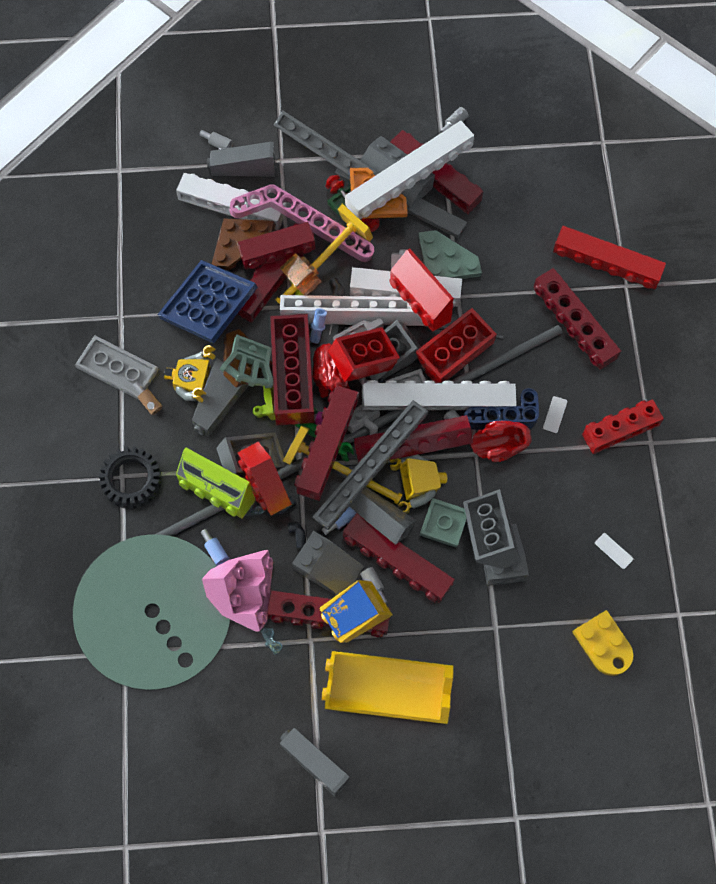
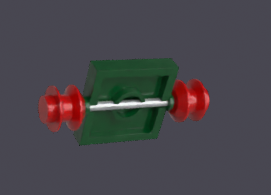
[325,175,380,232]

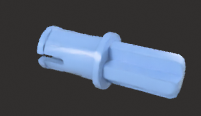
[310,308,327,344]

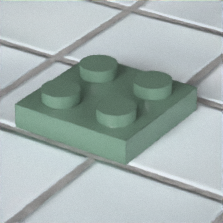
[420,498,467,548]

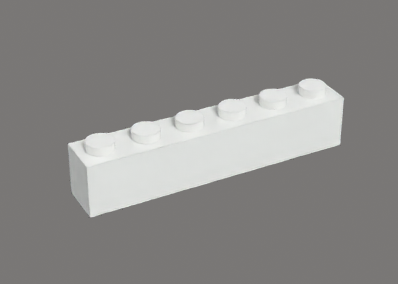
[176,173,285,230]
[350,267,462,307]

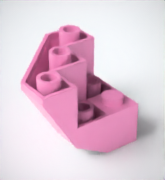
[202,550,273,632]

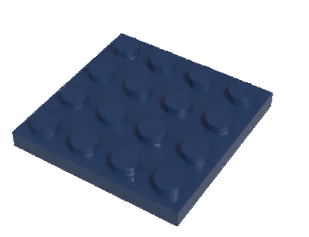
[157,260,258,344]

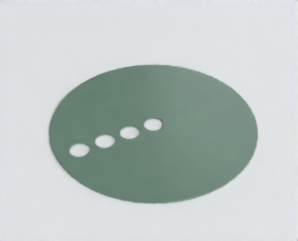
[73,535,230,690]

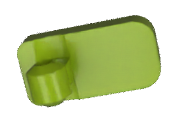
[253,386,275,420]

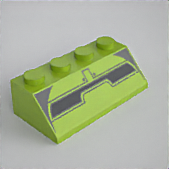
[176,448,256,518]

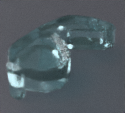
[245,505,265,516]
[261,628,282,655]

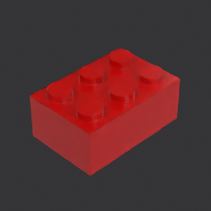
[328,327,400,382]
[238,442,292,515]

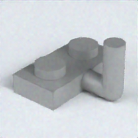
[347,405,380,435]

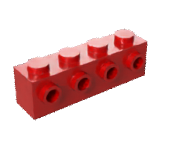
[582,399,664,454]

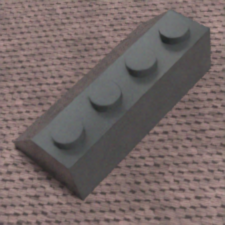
[360,136,435,209]
[463,489,521,568]

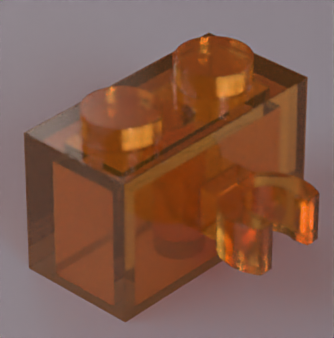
[280,253,322,297]

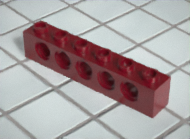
[534,268,621,370]
[267,590,391,638]

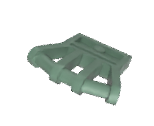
[219,335,273,388]

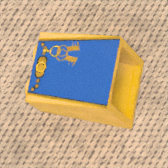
[320,580,393,643]

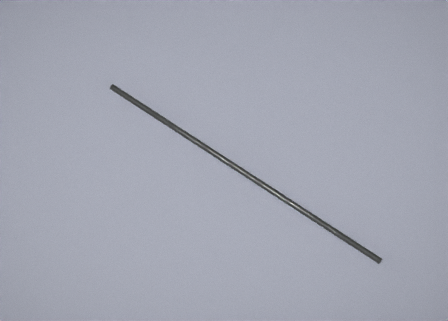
[154,325,562,536]

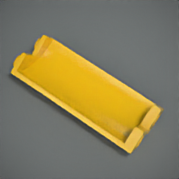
[322,651,453,724]

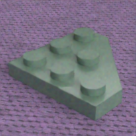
[418,230,482,279]

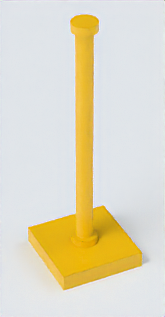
[275,204,373,304]
[283,426,403,504]

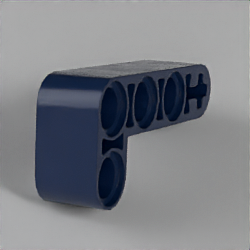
[464,388,539,430]

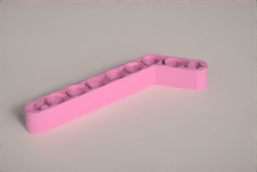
[230,185,374,262]

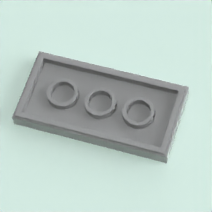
[75,335,159,400]

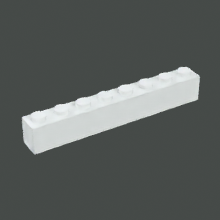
[345,121,474,219]
[280,295,425,326]
[362,380,516,410]

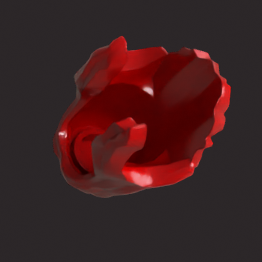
[312,344,350,398]
[470,421,531,462]

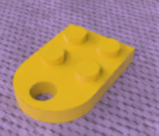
[572,610,633,676]

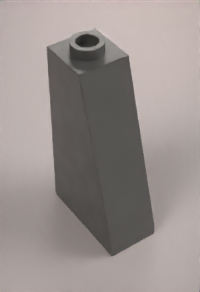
[207,142,275,177]
[192,358,248,437]
[349,487,417,544]
[280,728,350,798]

